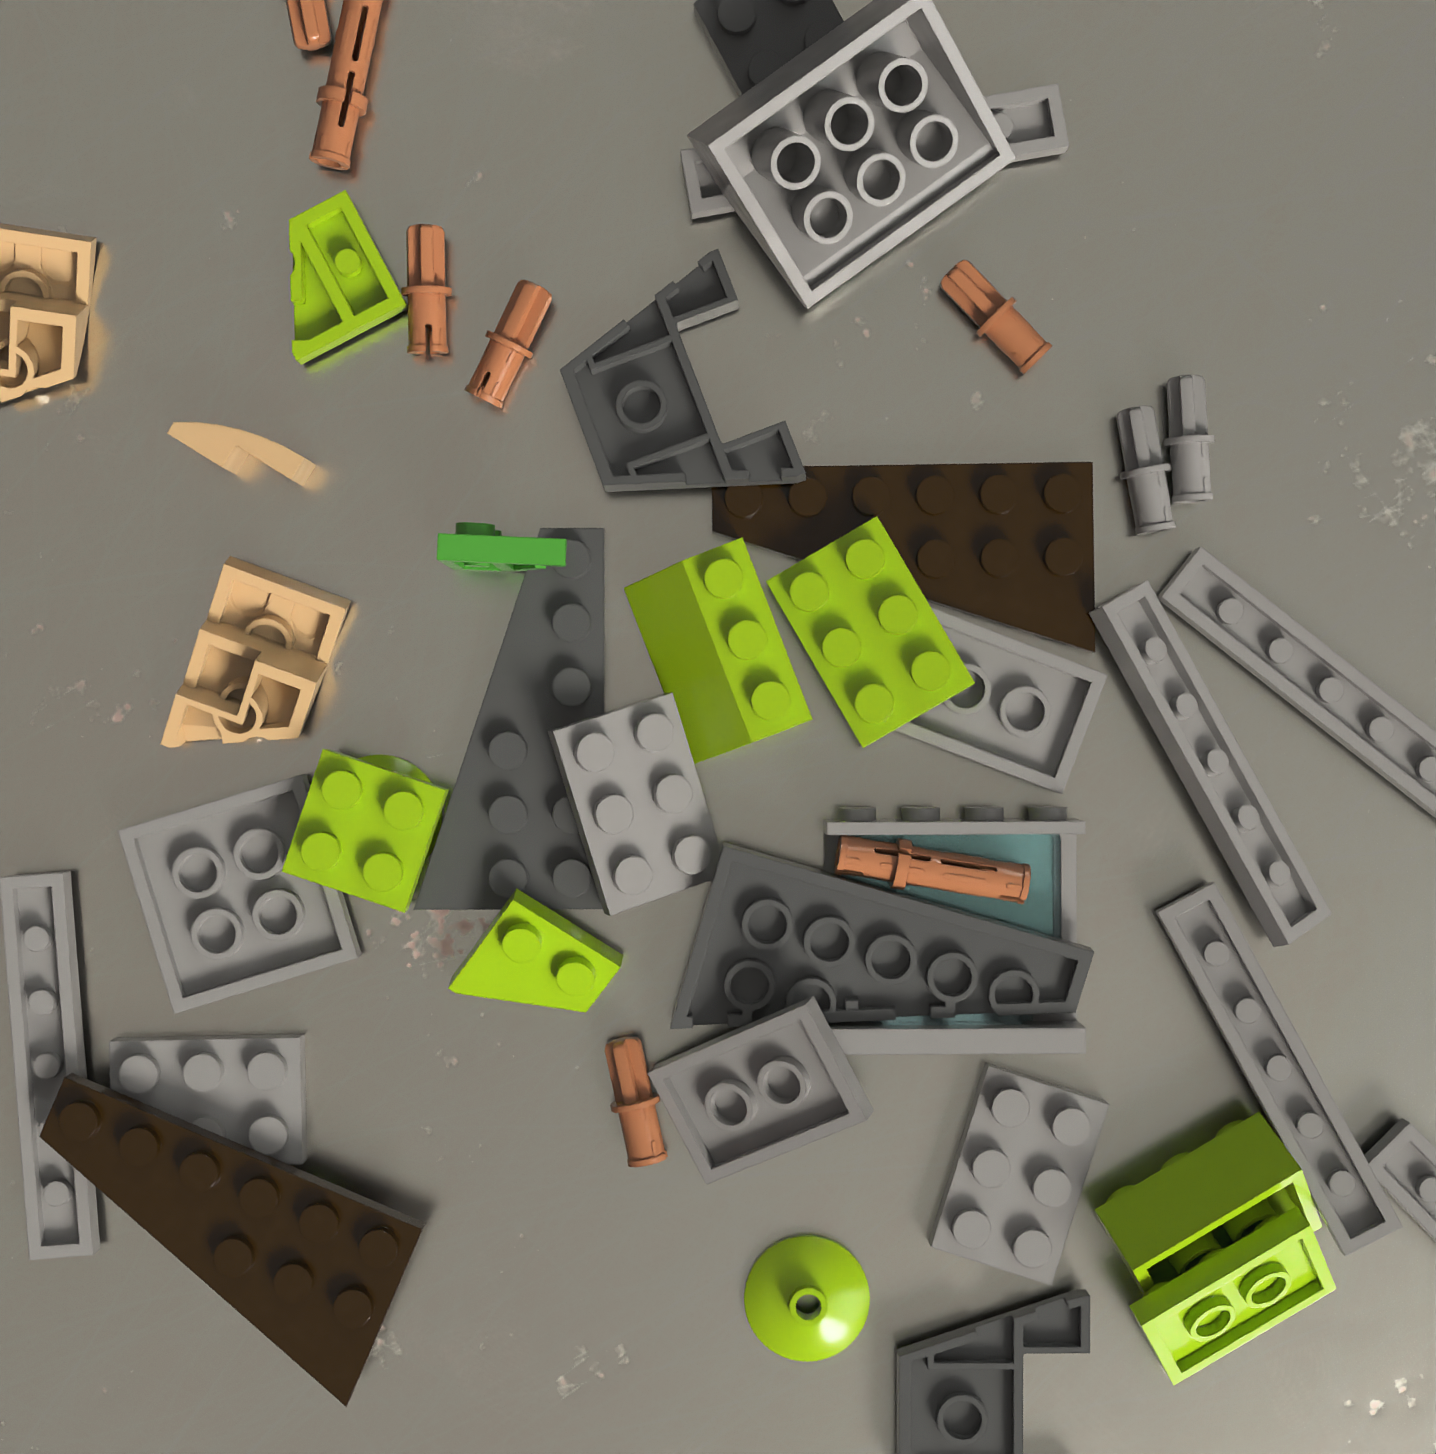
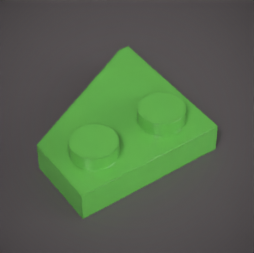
[437,522,567,572]

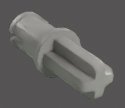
[1163,374,1215,503]
[1116,405,1176,535]

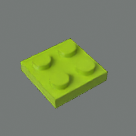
[281,748,449,913]

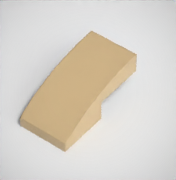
[167,422,316,486]

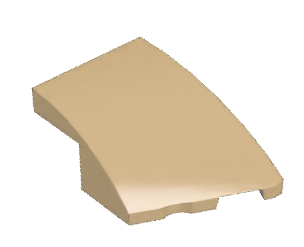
[0,223,97,403]
[160,556,351,748]

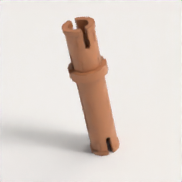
[309,0,383,170]
[834,835,1031,905]

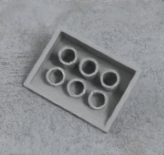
[687,0,1017,309]

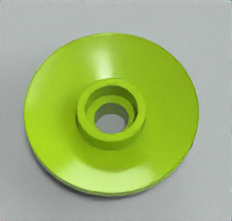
[744,1234,870,1362]

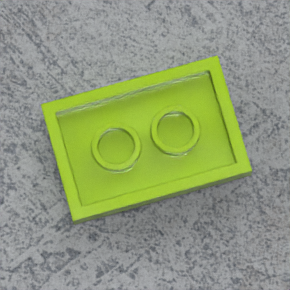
[766,516,975,748]
[1129,1206,1337,1385]

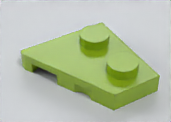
[289,190,408,365]
[448,888,623,1012]

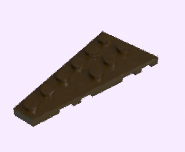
[712,462,1096,653]
[39,1073,426,1407]

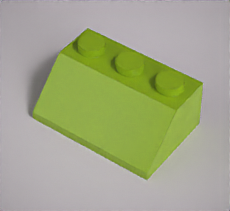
[624,537,813,764]
[1094,1112,1322,1295]

